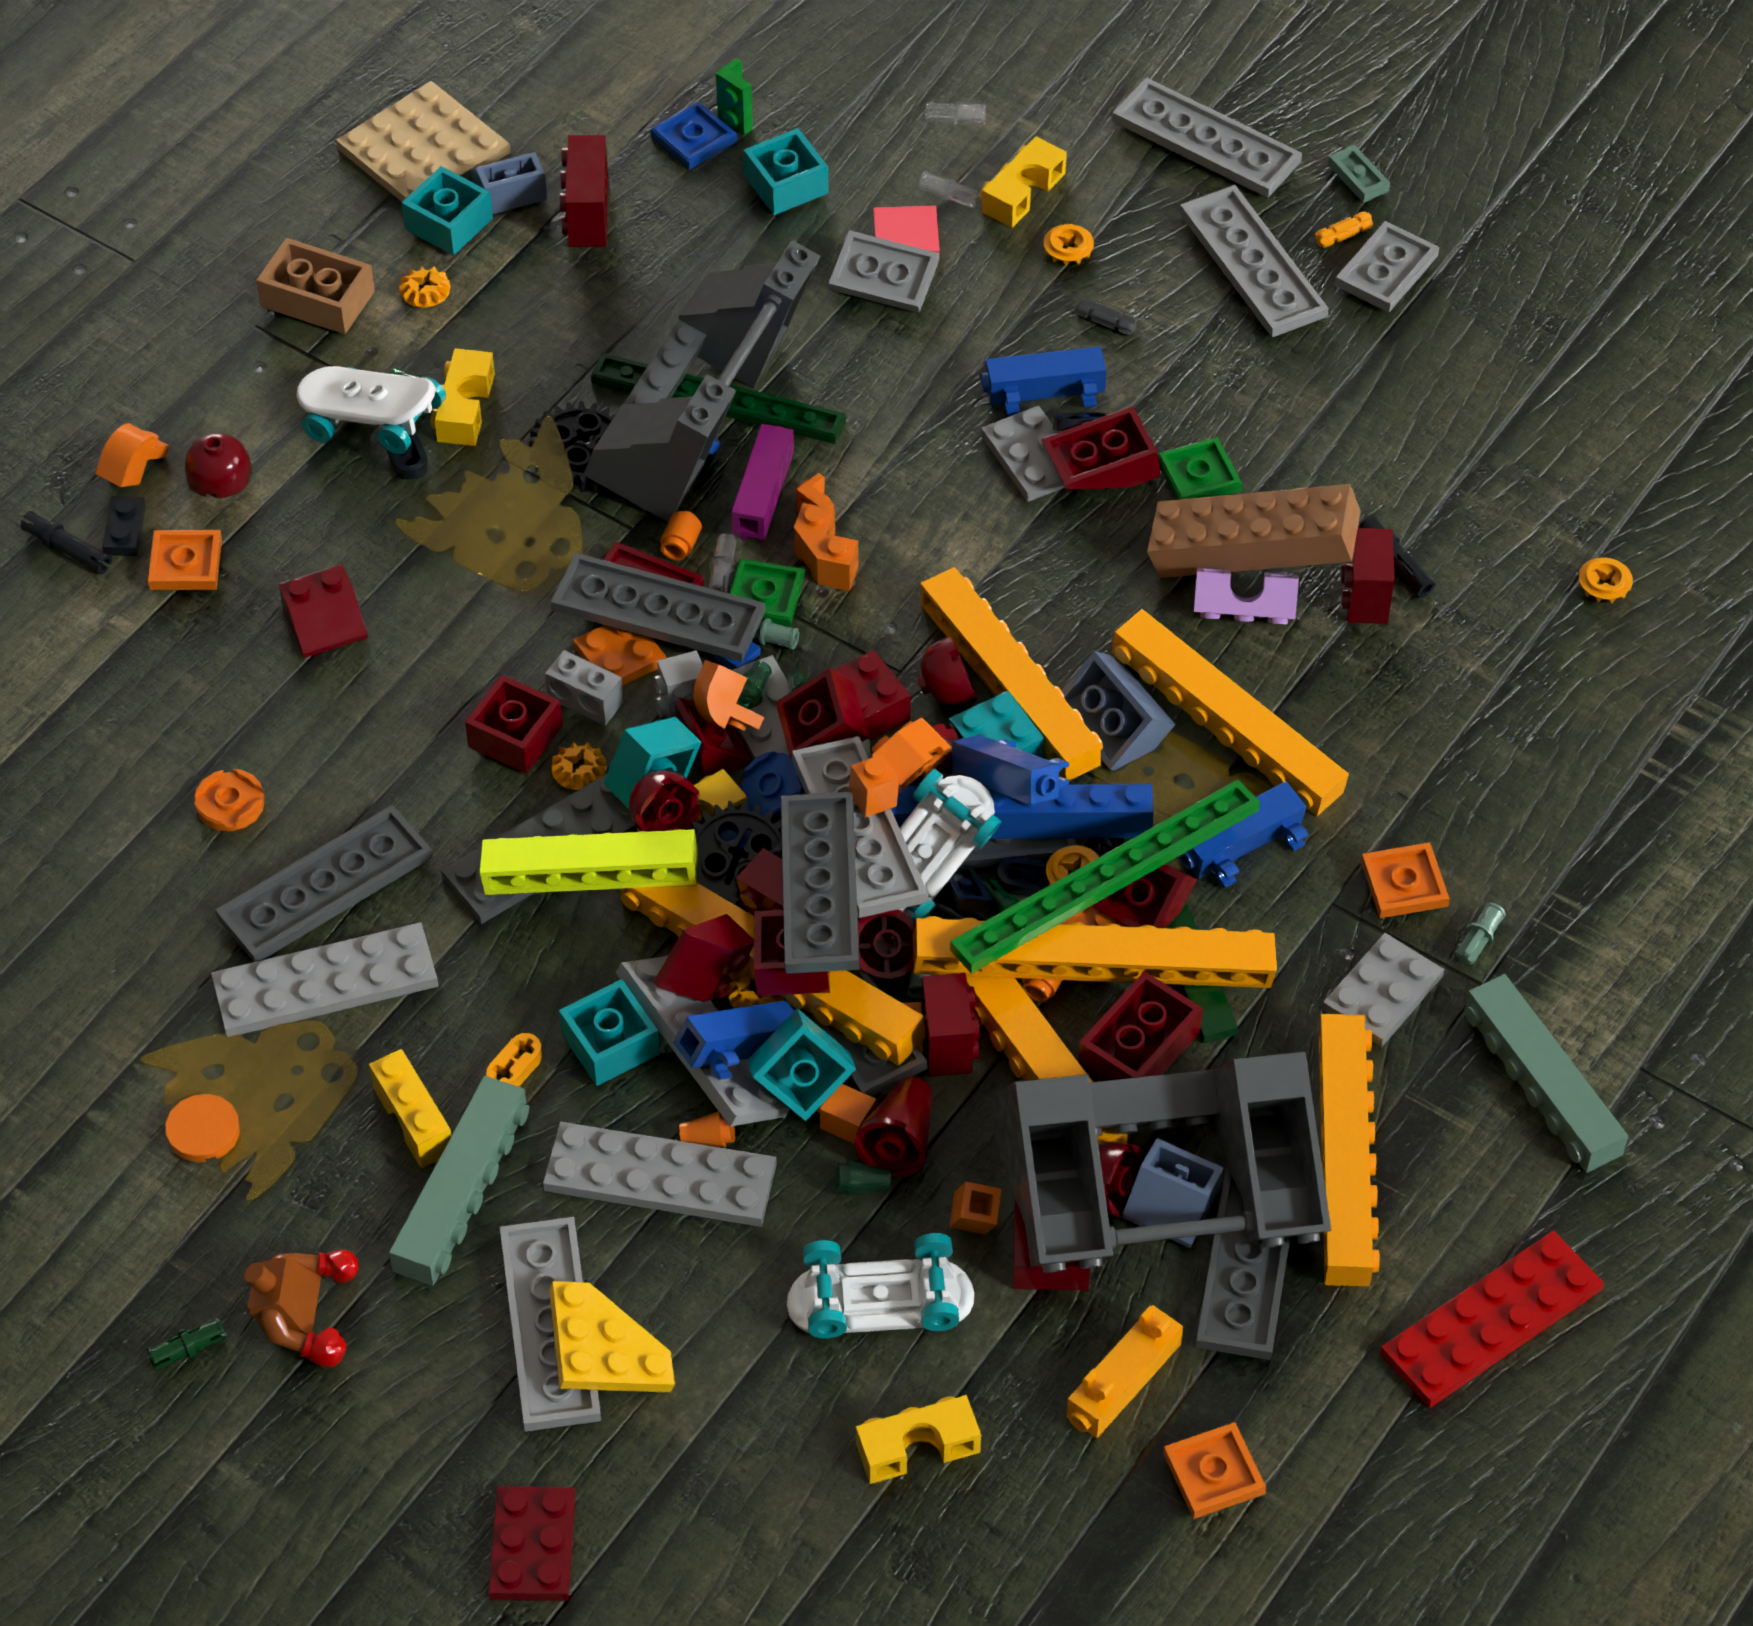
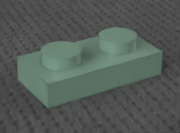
[1328,145,1390,203]

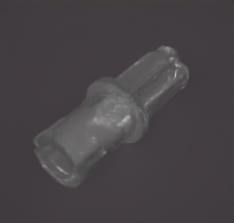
[925,100,986,125]
[918,171,980,208]
[708,533,736,593]

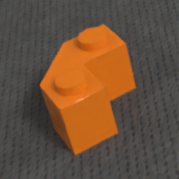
[794,503,859,591]
[871,717,951,793]

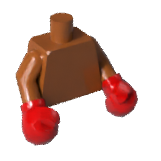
[244,1249,359,1368]

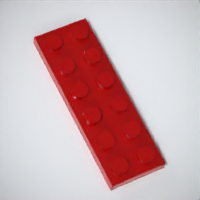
[1380,1230,1604,1409]

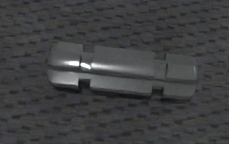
[1076,298,1137,336]

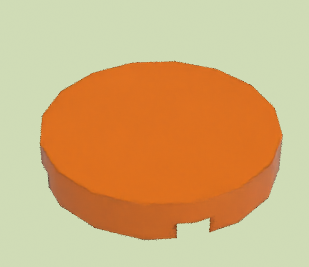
[194,769,265,831]
[165,1094,240,1163]

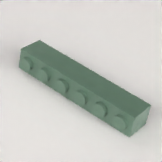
[1465,974,1628,1173]
[389,1075,529,1286]

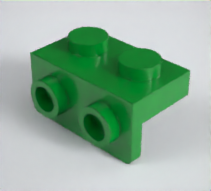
[716,58,753,135]

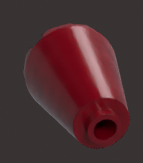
[854,1077,933,1177]

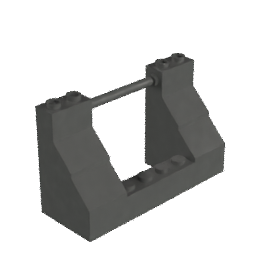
[583,240,820,522]
[990,1052,1332,1273]

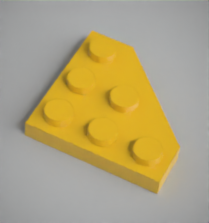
[549,1281,675,1392]

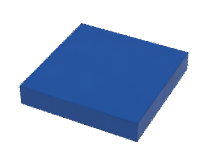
[651,101,737,170]

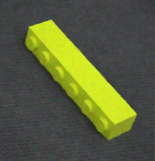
[480,829,698,895]

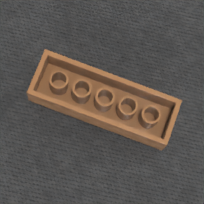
[1147,484,1361,578]

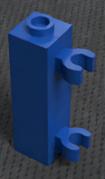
[980,346,1107,416]
[952,735,1069,805]
[1179,781,1308,888]
[673,1000,794,1080]

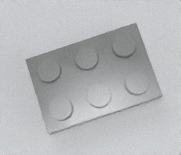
[1335,221,1439,312]
[828,230,940,313]
[981,405,1065,502]
[1322,933,1444,1048]

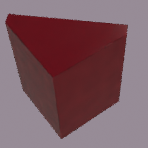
[675,697,752,778]

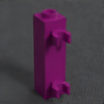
[731,424,794,544]

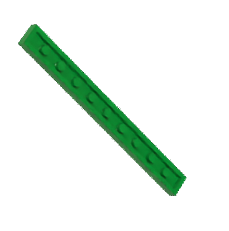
[950,780,1260,974]

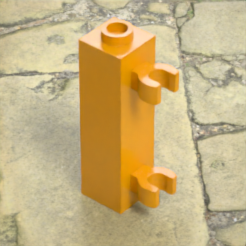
[1067,1305,1183,1439]

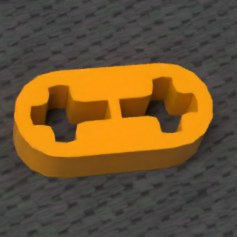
[486,1033,542,1087]

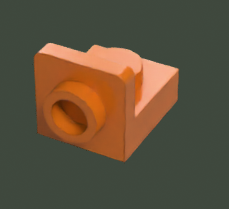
[796,473,834,513]

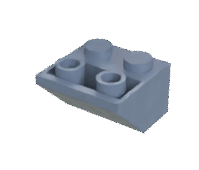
[469,152,547,214]
[1122,1139,1224,1248]

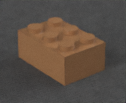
[256,238,375,334]

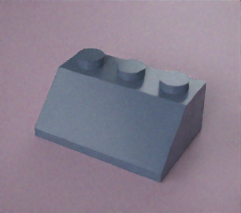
[1062,651,1175,771]

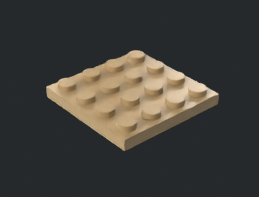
[336,81,511,202]

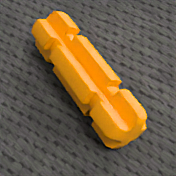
[1315,212,1373,248]

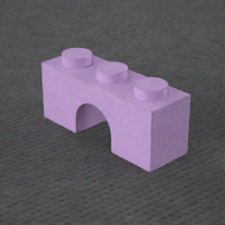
[1194,567,1299,624]

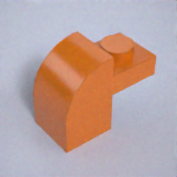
[95,423,169,487]
[693,660,764,731]

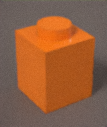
[849,754,899,818]
[817,1084,876,1144]
[949,1181,1001,1235]

